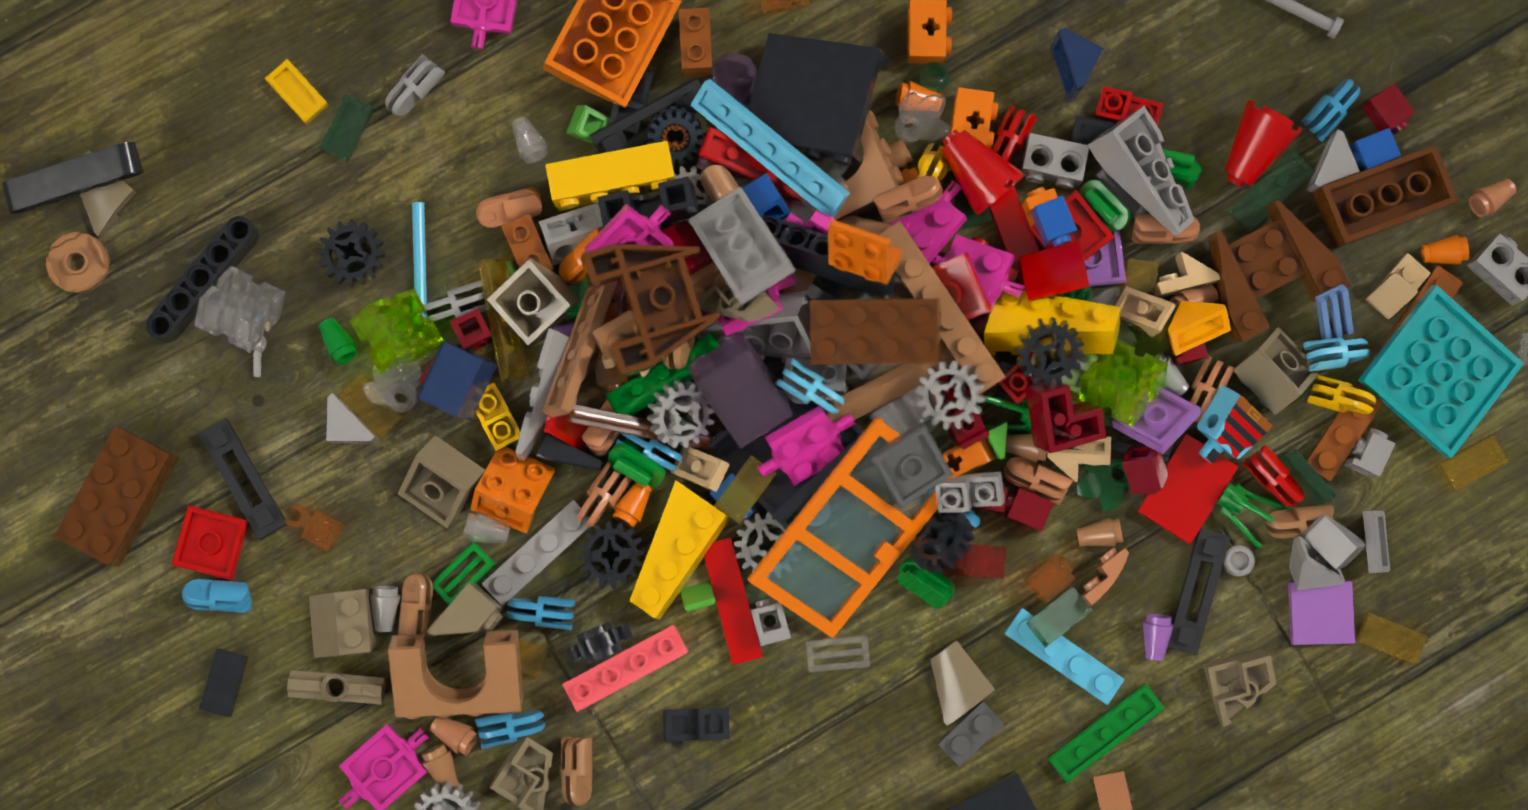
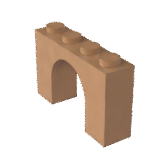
[834,110,904,222]
[388,630,524,719]

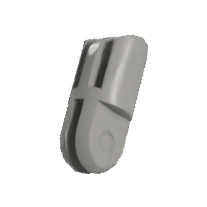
[385,54,445,116]
[422,280,492,322]

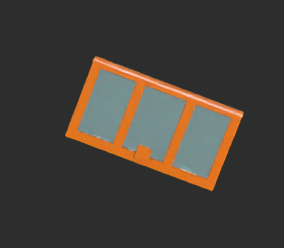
[747,416,958,638]

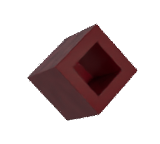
[1361,84,1416,135]
[1122,445,1168,495]
[1004,488,1054,532]

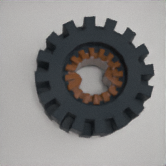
[648,106,703,165]

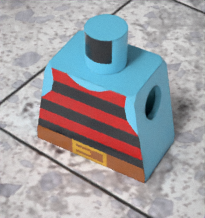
[1197,385,1273,464]

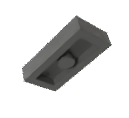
[937,701,1005,767]

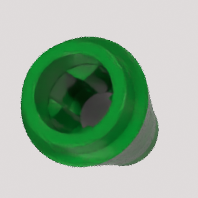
[319,318,358,365]

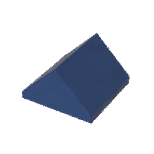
[1050,28,1104,103]
[417,341,498,420]

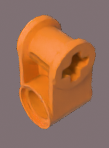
[942,438,997,476]

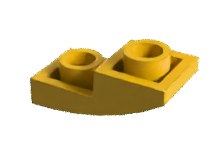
[475,382,521,451]

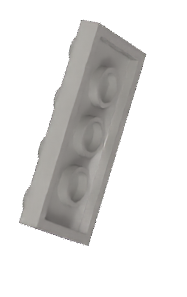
[689,186,795,305]

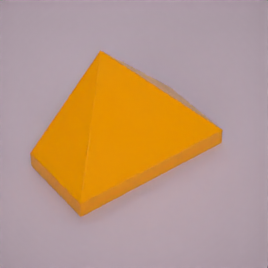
[1168,301,1231,356]

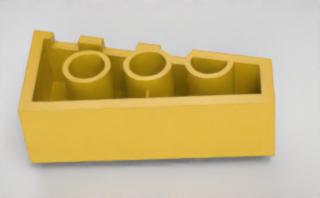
[545,141,675,212]
[984,290,1121,355]
[630,481,731,620]

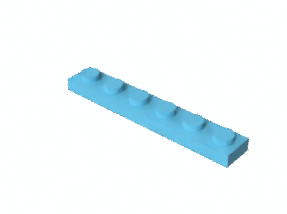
[691,79,851,218]

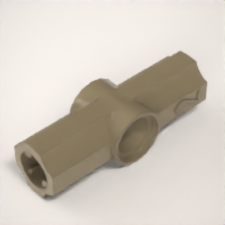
[287,670,386,705]

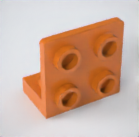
[828,220,902,285]
[470,446,555,534]

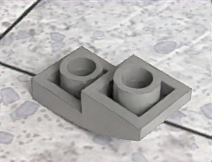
[935,472,1005,513]

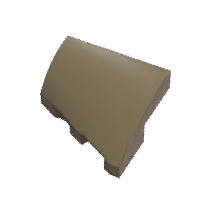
[80,150,137,237]
[698,284,779,321]
[930,640,995,726]
[1204,648,1276,727]
[488,736,553,810]

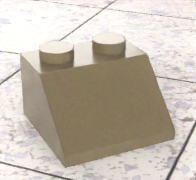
[487,258,579,346]
[1233,326,1320,415]
[398,435,485,529]
[427,583,504,635]
[309,589,377,658]

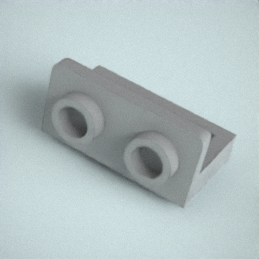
[783,358,850,404]

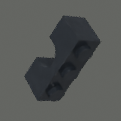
[598,176,700,227]

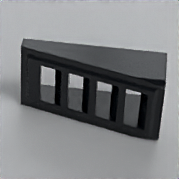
[536,435,604,470]

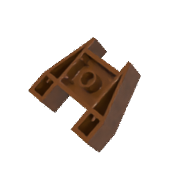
[1207,200,1351,343]
[580,244,721,379]

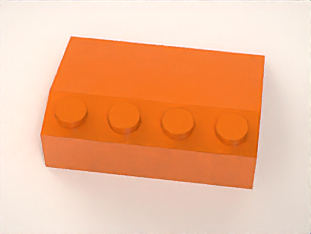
[543,0,682,108]

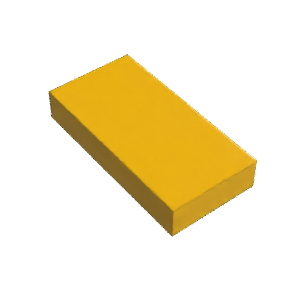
[265,59,329,125]

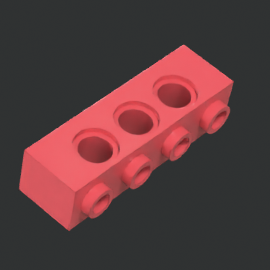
[562,625,689,712]

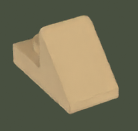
[1152,252,1220,298]
[1365,253,1431,319]
[1115,286,1176,337]
[1047,437,1111,482]
[671,447,730,492]

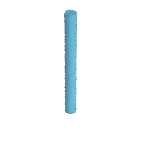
[412,202,427,324]

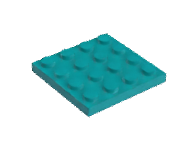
[1358,285,1524,458]

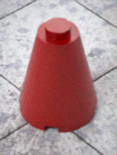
[1224,100,1302,188]
[941,129,1024,216]

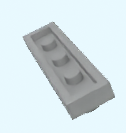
[482,500,590,607]

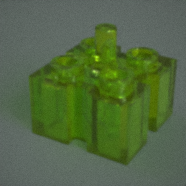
[350,288,444,374]
[1079,339,1168,427]

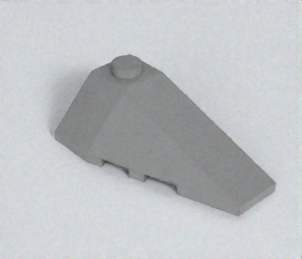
[1088,106,1195,236]
[695,290,811,363]
[515,328,592,461]

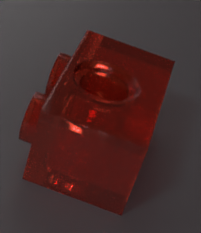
[955,543,1007,580]

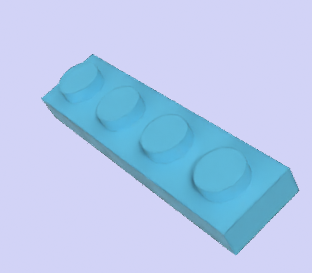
[1004,608,1125,705]

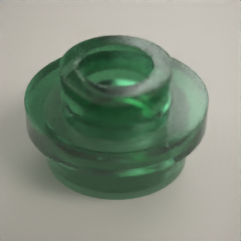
[919,62,949,91]

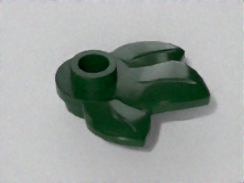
[1075,458,1129,511]

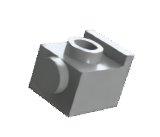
[1344,428,1395,479]
[751,598,791,646]

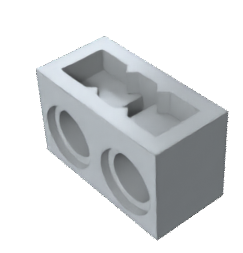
[1020,133,1089,189]
[539,203,604,266]
[1466,234,1528,305]

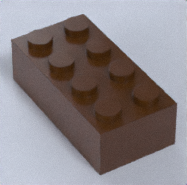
[1313,145,1458,249]
[810,298,941,364]
[54,426,179,566]

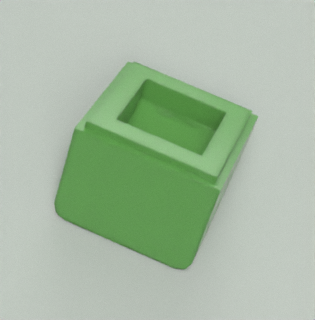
[566,105,610,145]
[987,420,1008,460]
[681,582,716,612]

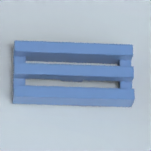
[1315,284,1354,340]

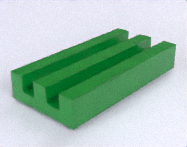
[432,542,496,605]

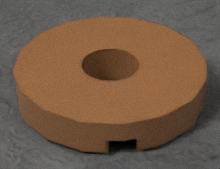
[45,232,110,294]

